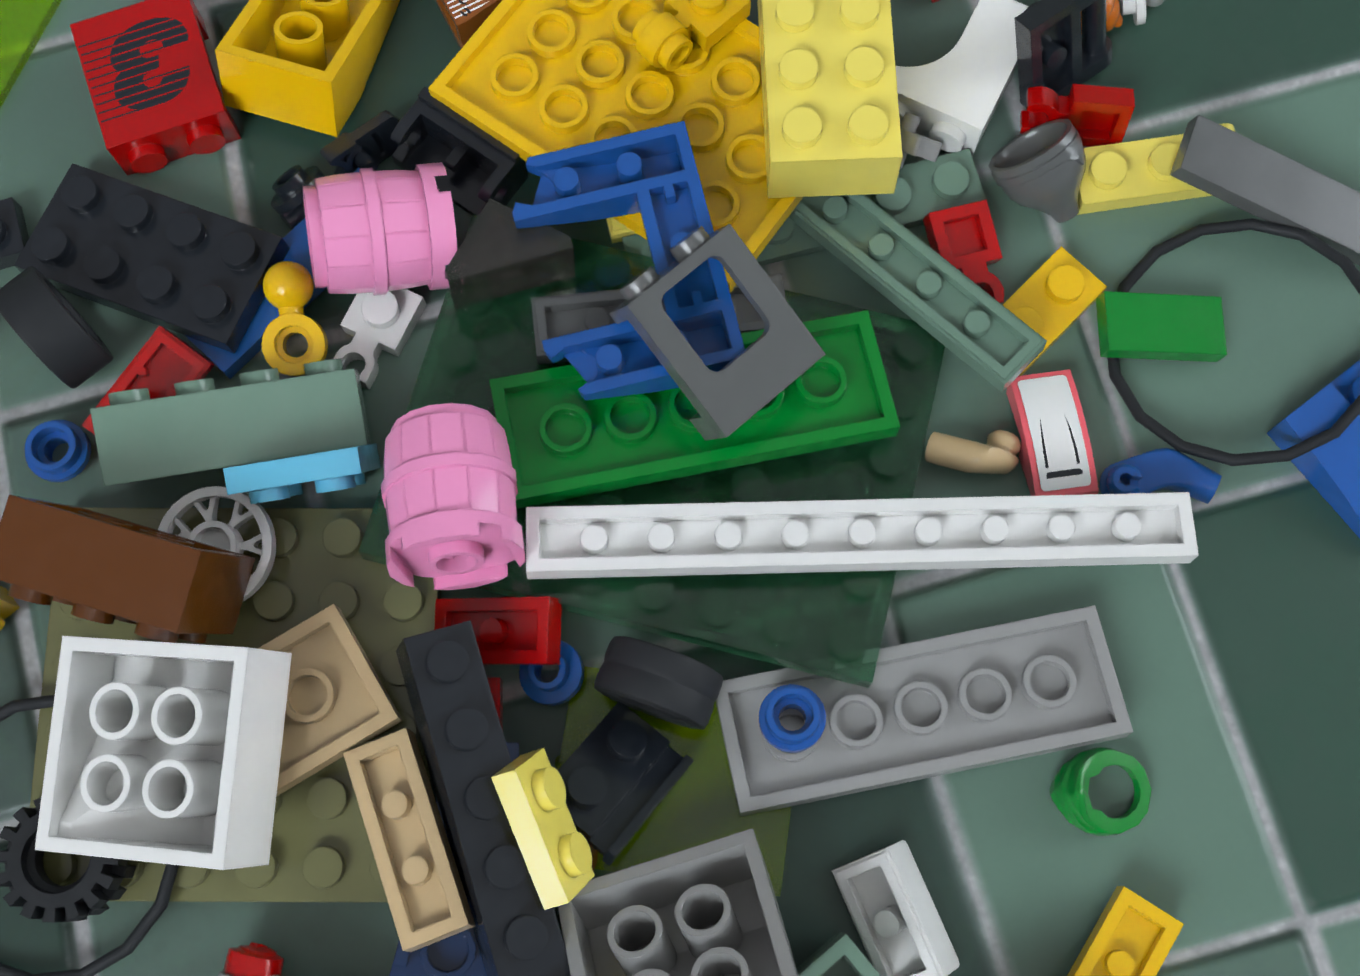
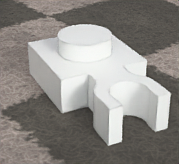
[334,289,427,390]

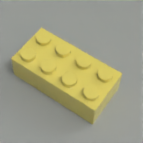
[757,0,903,198]

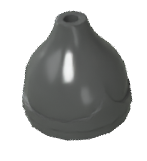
[988,119,1086,223]

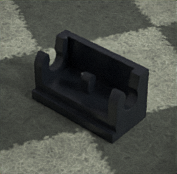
[390,87,528,226]

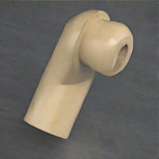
[925,430,1021,475]

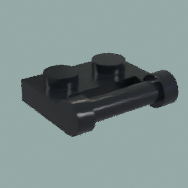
[1014,0,1112,108]

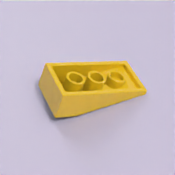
[215,0,400,137]

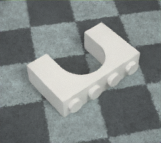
[896,0,1029,156]

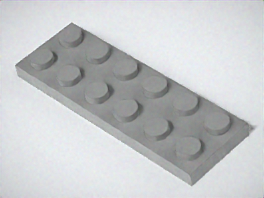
[715,605,1133,817]

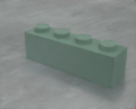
[90,359,371,486]

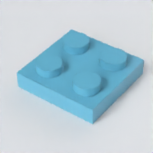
[223,443,381,504]

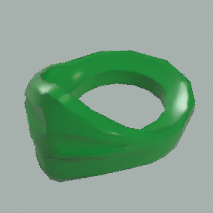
[1049,747,1152,836]

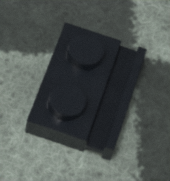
[557,702,694,866]

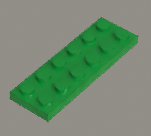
[489,310,900,509]

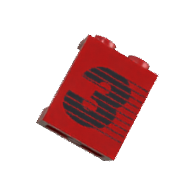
[70,0,241,176]

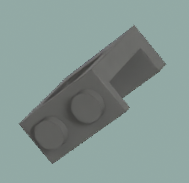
[609,224,825,440]

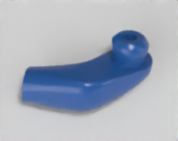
[1099,448,1222,504]

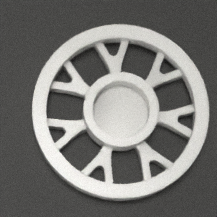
[158,486,276,601]

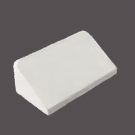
[832,840,960,976]

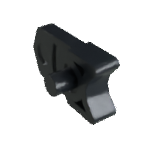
[320,110,400,175]

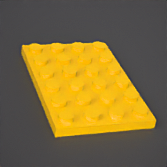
[428,0,803,293]

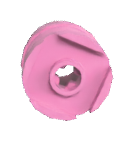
[303,162,458,296]
[381,403,525,591]

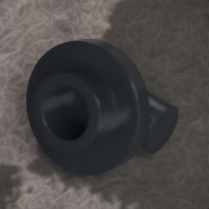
[271,165,325,230]

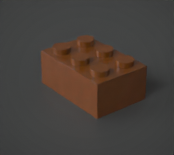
[0,495,256,644]

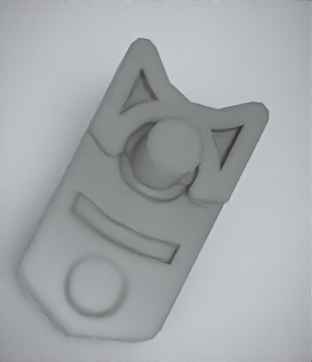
[900,112,943,168]

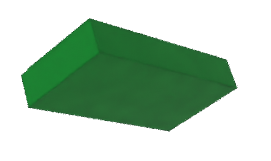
[1096,291,1227,362]

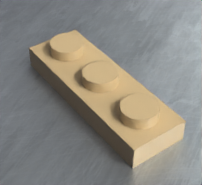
[343,728,476,952]

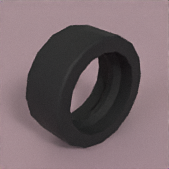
[0,266,113,388]

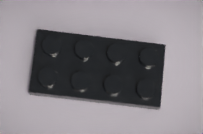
[14,163,290,354]

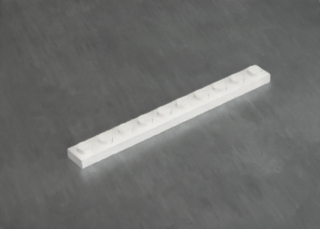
[526,492,1199,579]

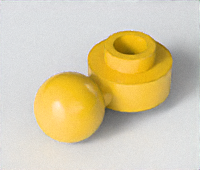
[261,261,328,376]

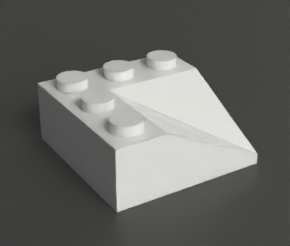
[35,636,292,870]

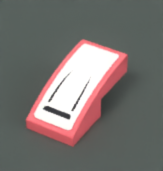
[1006,369,1099,496]

